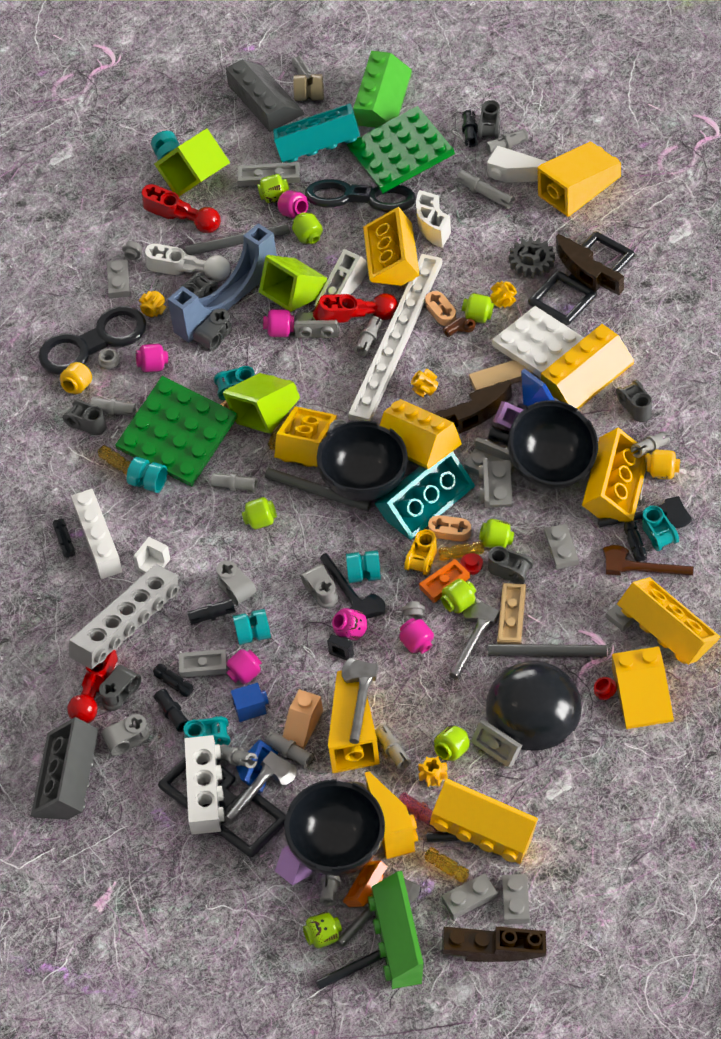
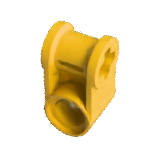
[404,529,437,576]

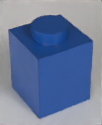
[231,682,269,722]

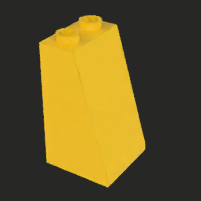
[537,141,621,217]
[328,670,380,774]

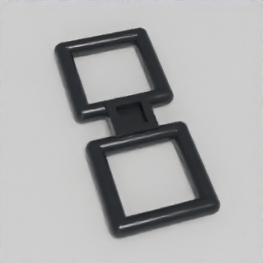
[528,231,635,325]
[158,757,286,857]

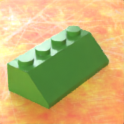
[353,51,412,128]
[368,871,423,989]

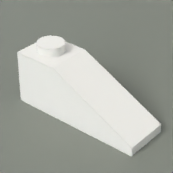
[487,146,547,183]
[314,249,368,306]

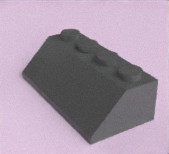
[226,59,304,132]
[31,717,98,820]

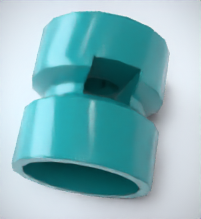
[151,130,180,160]
[126,457,168,493]
[346,550,381,583]
[233,608,271,645]

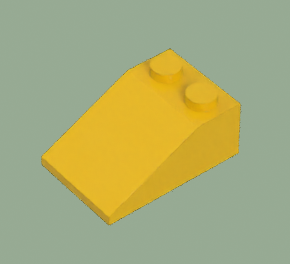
[274,406,337,467]
[612,646,674,729]
[364,772,418,859]

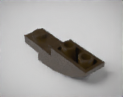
[556,234,624,295]
[434,380,512,434]
[442,926,546,962]

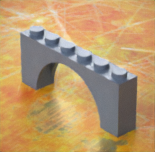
[168,223,277,343]

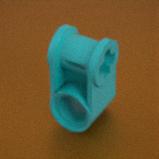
[213,366,255,400]
[642,505,679,551]
[183,716,231,746]

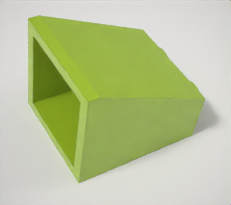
[154,128,230,197]
[259,255,327,312]
[223,373,300,434]

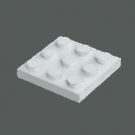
[492,306,584,378]

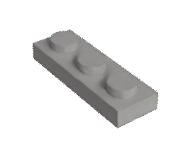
[238,162,300,187]

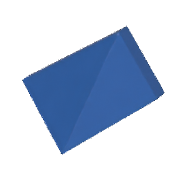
[521,369,554,406]
[236,740,278,794]

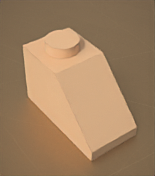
[282,689,323,750]

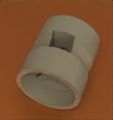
[293,74,324,101]

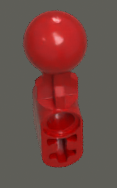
[142,184,221,233]
[313,293,398,323]
[67,650,118,723]

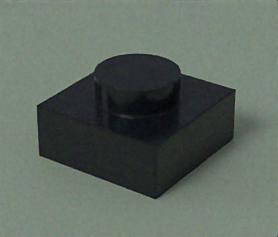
[327,634,354,661]

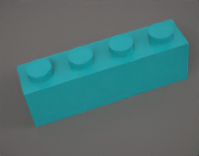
[273,103,360,163]
[375,451,475,540]

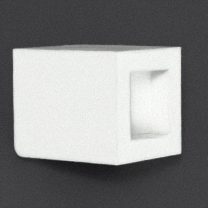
[133,537,170,574]

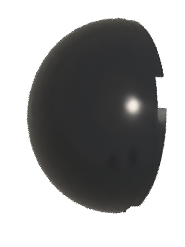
[508,400,598,489]
[317,420,408,501]
[486,661,582,751]
[284,779,385,876]

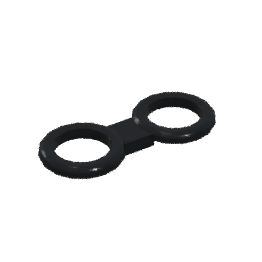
[305,179,416,213]
[38,306,147,375]

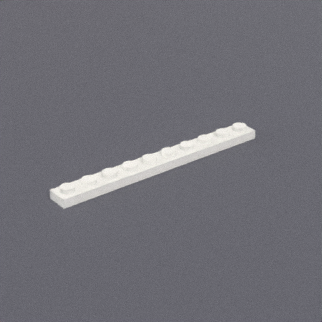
[348,254,442,421]

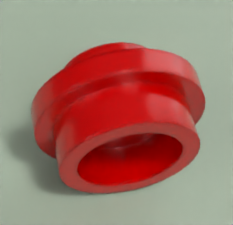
[460,553,483,575]
[594,677,617,700]

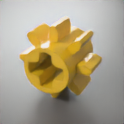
[490,281,517,308]
[139,291,166,317]
[411,369,438,398]
[418,756,448,787]

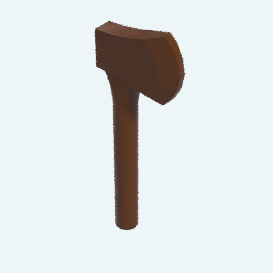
[603,545,694,576]

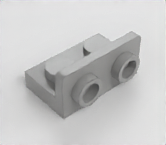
[294,312,340,338]
[464,437,516,475]
[479,458,512,508]

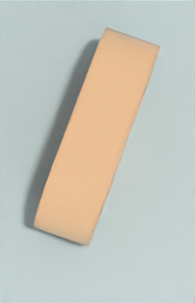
[425,291,456,326]
[428,515,471,542]

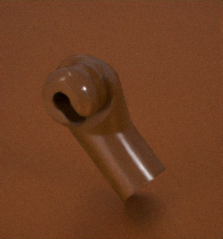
[443,317,476,337]

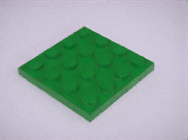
[346,106,455,193]
[115,376,238,487]

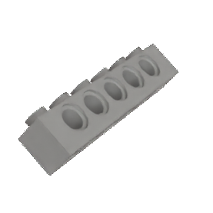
[69,564,179,670]

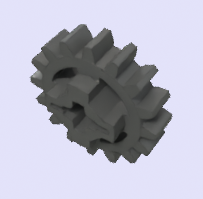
[509,237,555,279]

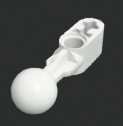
[145,244,231,282]

